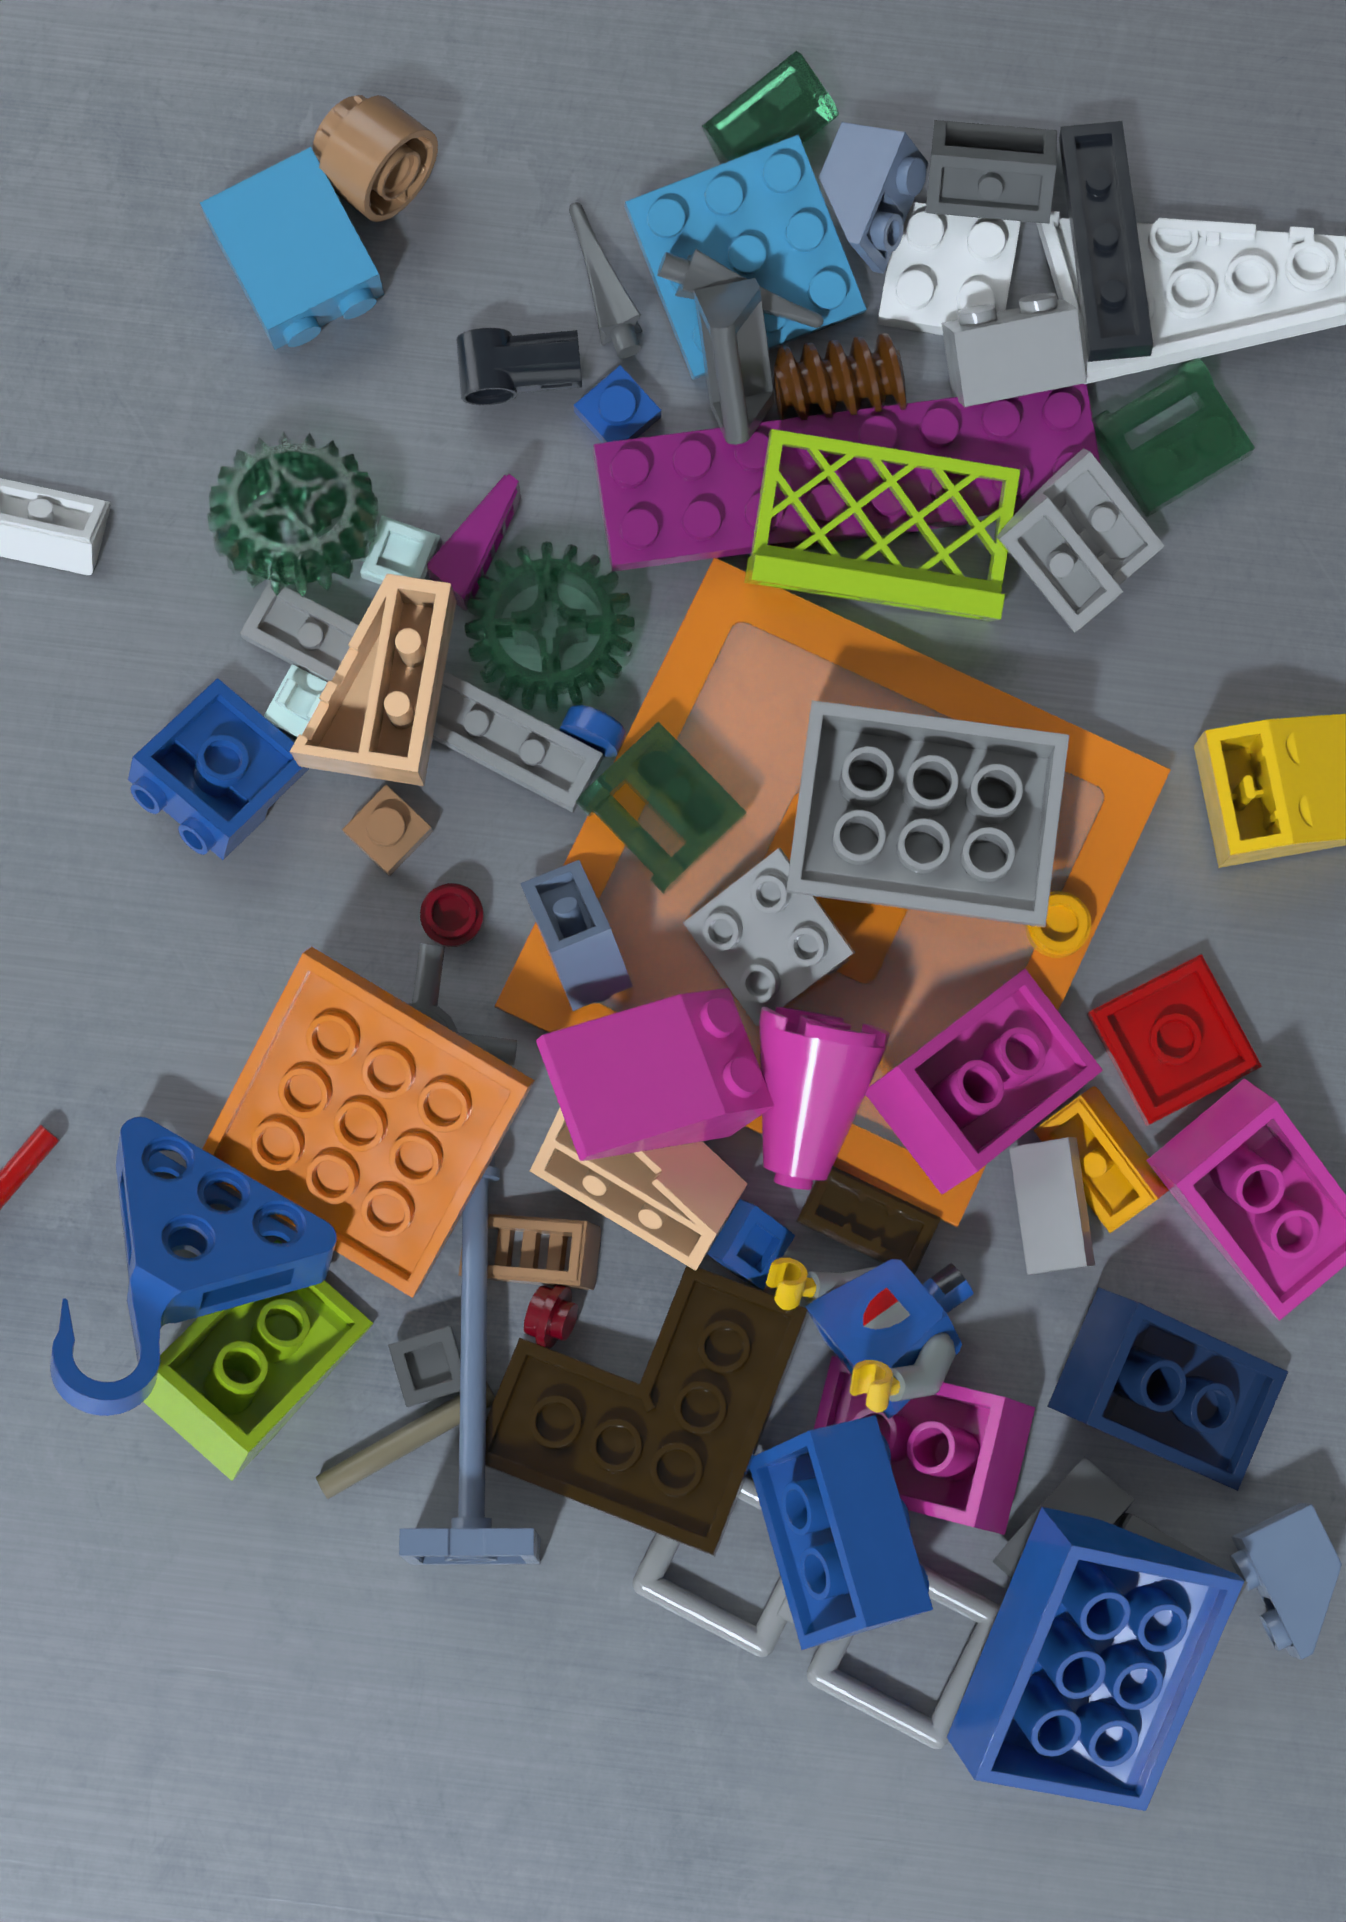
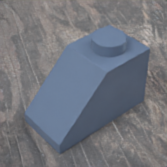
[520,860,633,1011]

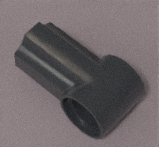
[456,328,582,406]

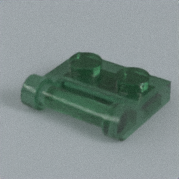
[1090,358,1255,518]
[576,721,747,894]

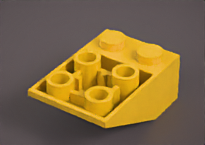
[1194,714,1346,868]

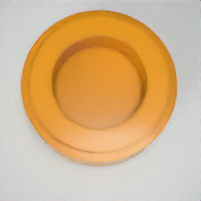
[1025,891,1091,958]

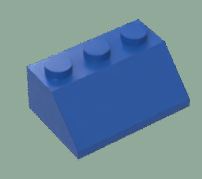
[750,1415,933,1650]

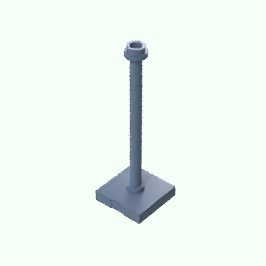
[399,1156,541,1565]

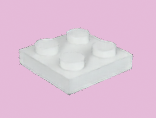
[877,202,1021,336]

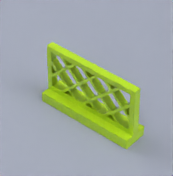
[744,429,1020,622]

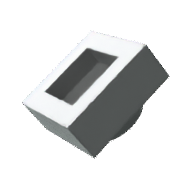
[388,1326,461,1408]

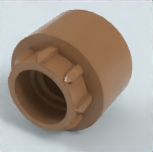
[313,95,438,222]

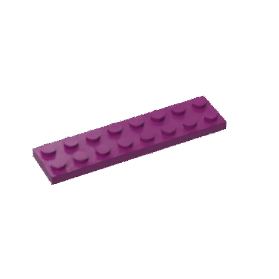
[593,384,1101,572]

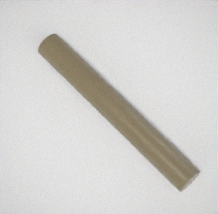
[316,1381,495,1499]

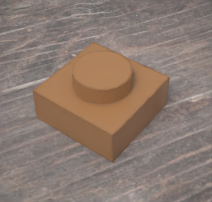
[342,785,433,877]

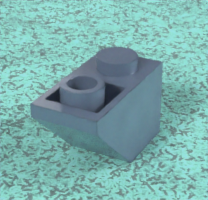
[819,122,929,274]
[1230,1503,1342,1660]

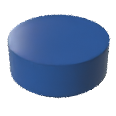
[559,705,626,757]

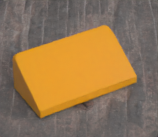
[1034,1086,1169,1233]

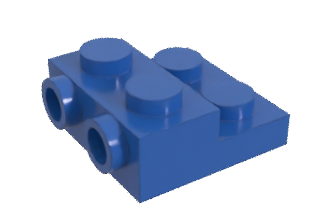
[128,678,309,860]

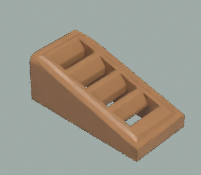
[458,1214,601,1290]

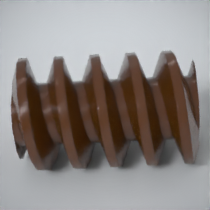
[774,333,907,422]

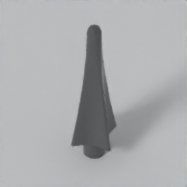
[569,202,643,358]
[657,249,823,328]

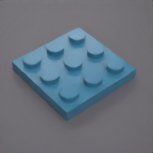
[624,134,867,380]

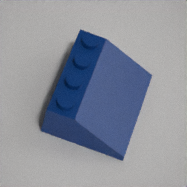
[947,1507,1244,1811]

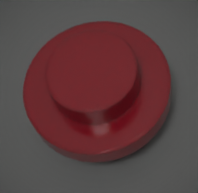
[420,883,484,947]
[524,1285,578,1349]

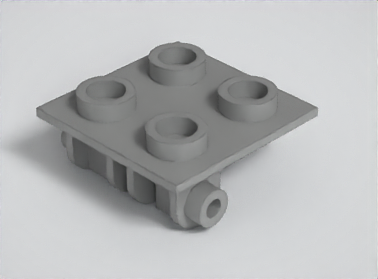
[683,848,855,1026]

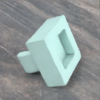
[264,664,327,740]

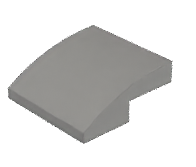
[997,448,1165,633]

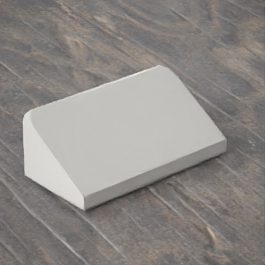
[0,478,110,575]

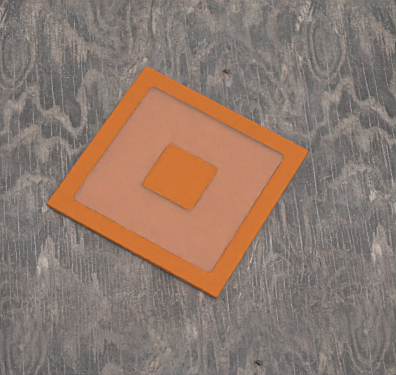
[495,558,1171,1227]

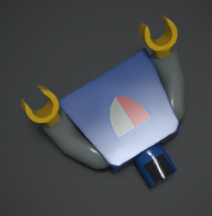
[766,1258,974,1419]

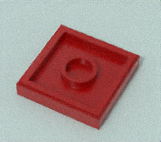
[1087,954,1262,1127]

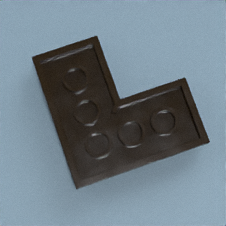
[485,1265,809,1557]

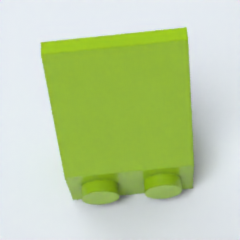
[143,1239,373,1481]

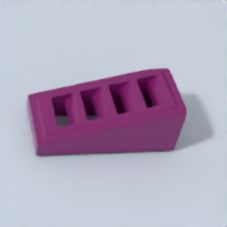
[427,474,521,611]

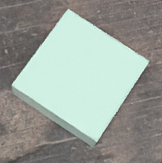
[360,515,442,584]

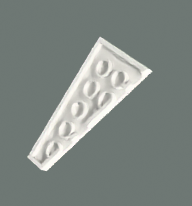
[1036,211,1346,384]

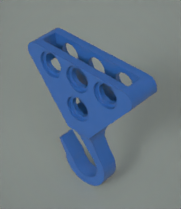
[50,1117,337,1416]

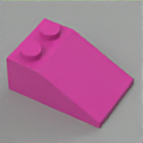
[865,968,1103,1195]
[536,988,774,1162]
[1146,1078,1346,1321]
[814,1356,1035,1535]

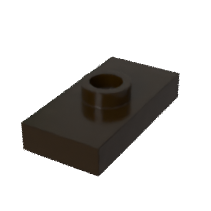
[796,1166,941,1275]

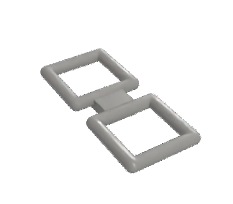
[633,1474,1001,1749]

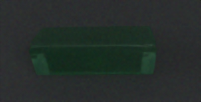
[701,50,839,165]

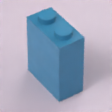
[200,147,385,350]

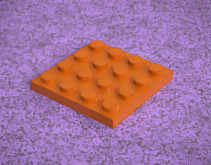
[202,946,535,1298]

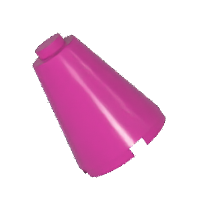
[759,1007,890,1190]

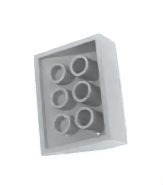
[786,700,1069,927]

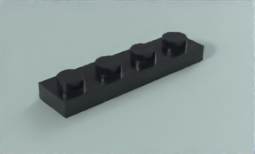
[1059,121,1153,362]

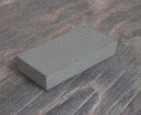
[1009,1137,1095,1275]

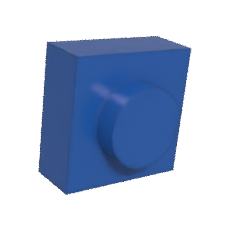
[574,365,662,443]
[707,1199,796,1290]

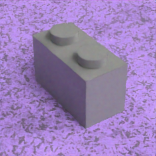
[941,293,1087,407]

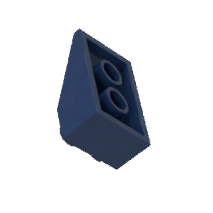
[1047,1287,1288,1491]

